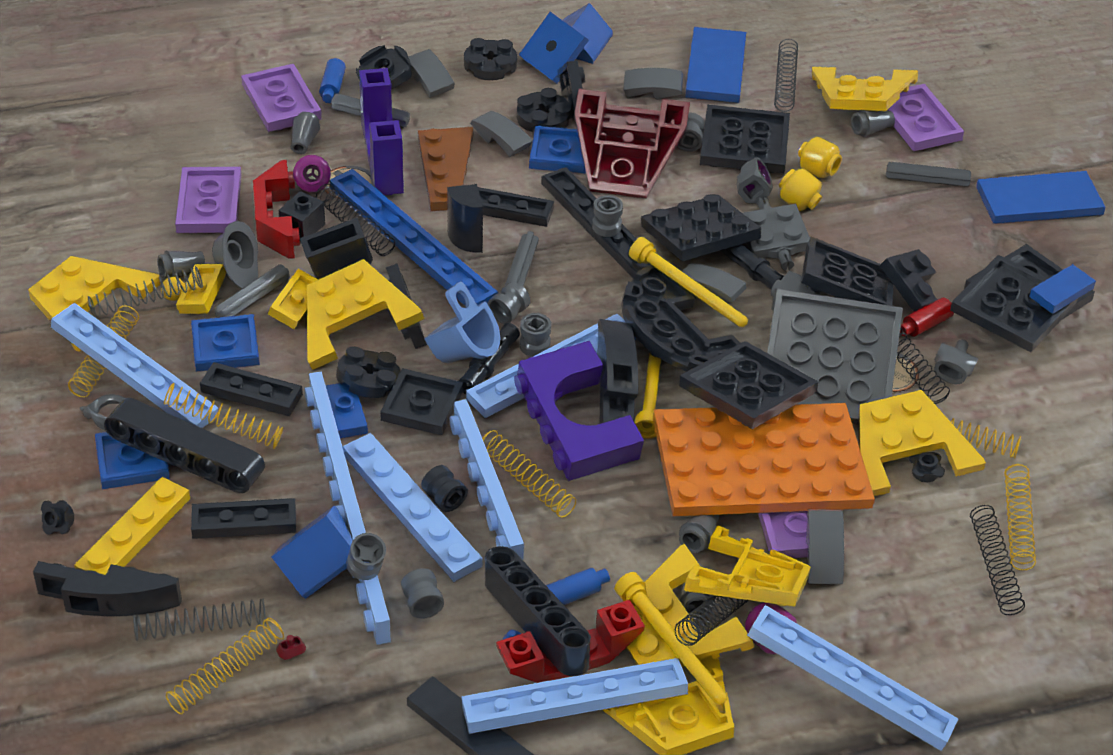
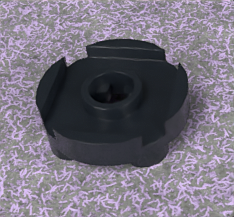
[464,38,517,80]
[356,45,412,90]
[516,88,571,132]
[336,346,401,398]

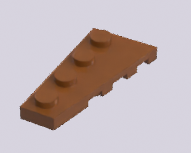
[418,127,474,211]

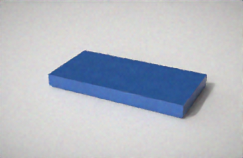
[685,27,746,103]
[976,171,1106,224]

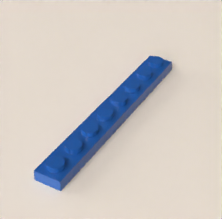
[329,169,498,306]

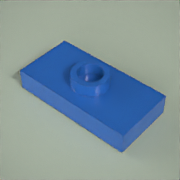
[325,382,368,438]

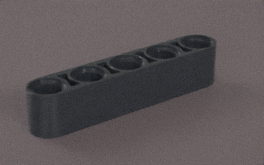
[104,398,265,493]
[485,546,591,676]

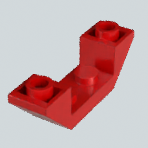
[253,160,300,259]
[496,600,645,683]

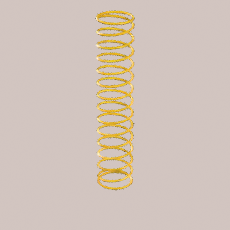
[68,305,139,397]
[164,383,283,449]
[945,415,1021,459]
[482,430,576,518]
[1004,464,1036,570]
[166,617,284,714]

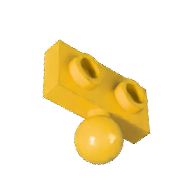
[161,264,227,314]
[268,268,318,330]

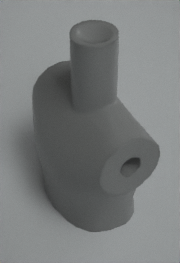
[934,339,978,385]

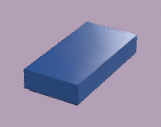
[1029,264,1096,314]

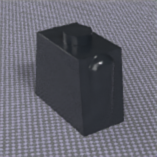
[300,218,373,280]

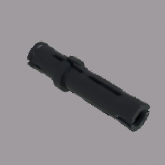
[720,244,784,290]
[458,323,520,394]

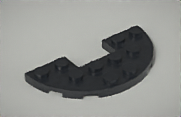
[621,265,740,372]

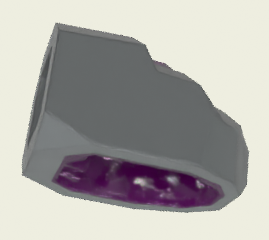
[736,157,773,204]

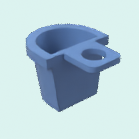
[424,282,500,363]

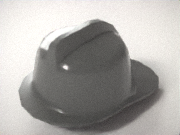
[212,221,258,289]

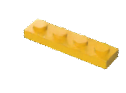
[74,477,190,575]

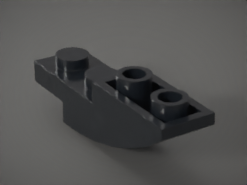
[597,319,638,424]
[33,561,182,617]

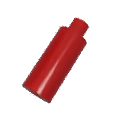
[900,297,954,337]

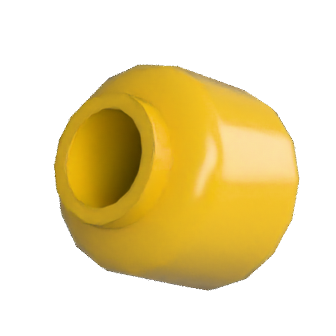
[798,137,842,178]
[779,169,822,211]

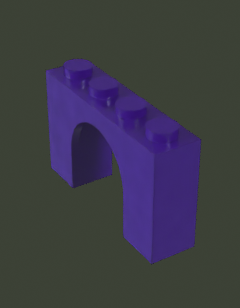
[359,68,404,195]
[514,341,644,481]

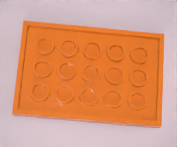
[653,403,875,516]

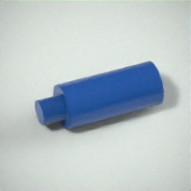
[319,58,346,103]
[546,568,610,605]

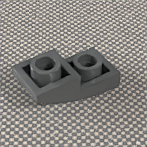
[409,49,455,98]
[623,68,683,99]
[470,111,533,157]
[682,263,747,304]
[806,509,844,584]

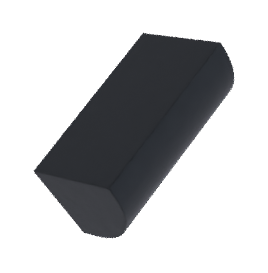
[447,184,483,253]

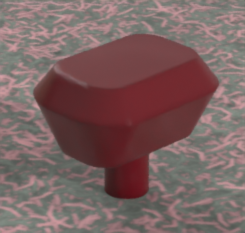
[276,635,306,660]

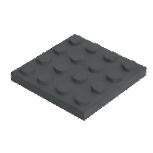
[767,289,903,424]

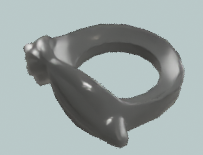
[80,394,125,431]

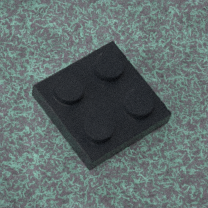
[380,368,463,435]

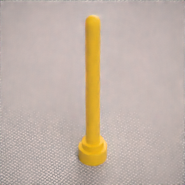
[629,237,748,327]
[634,353,661,439]
[614,572,727,704]

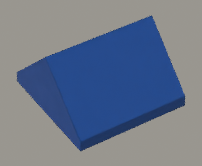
[563,3,613,64]
[271,506,353,599]

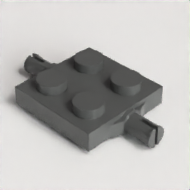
[743,196,810,271]

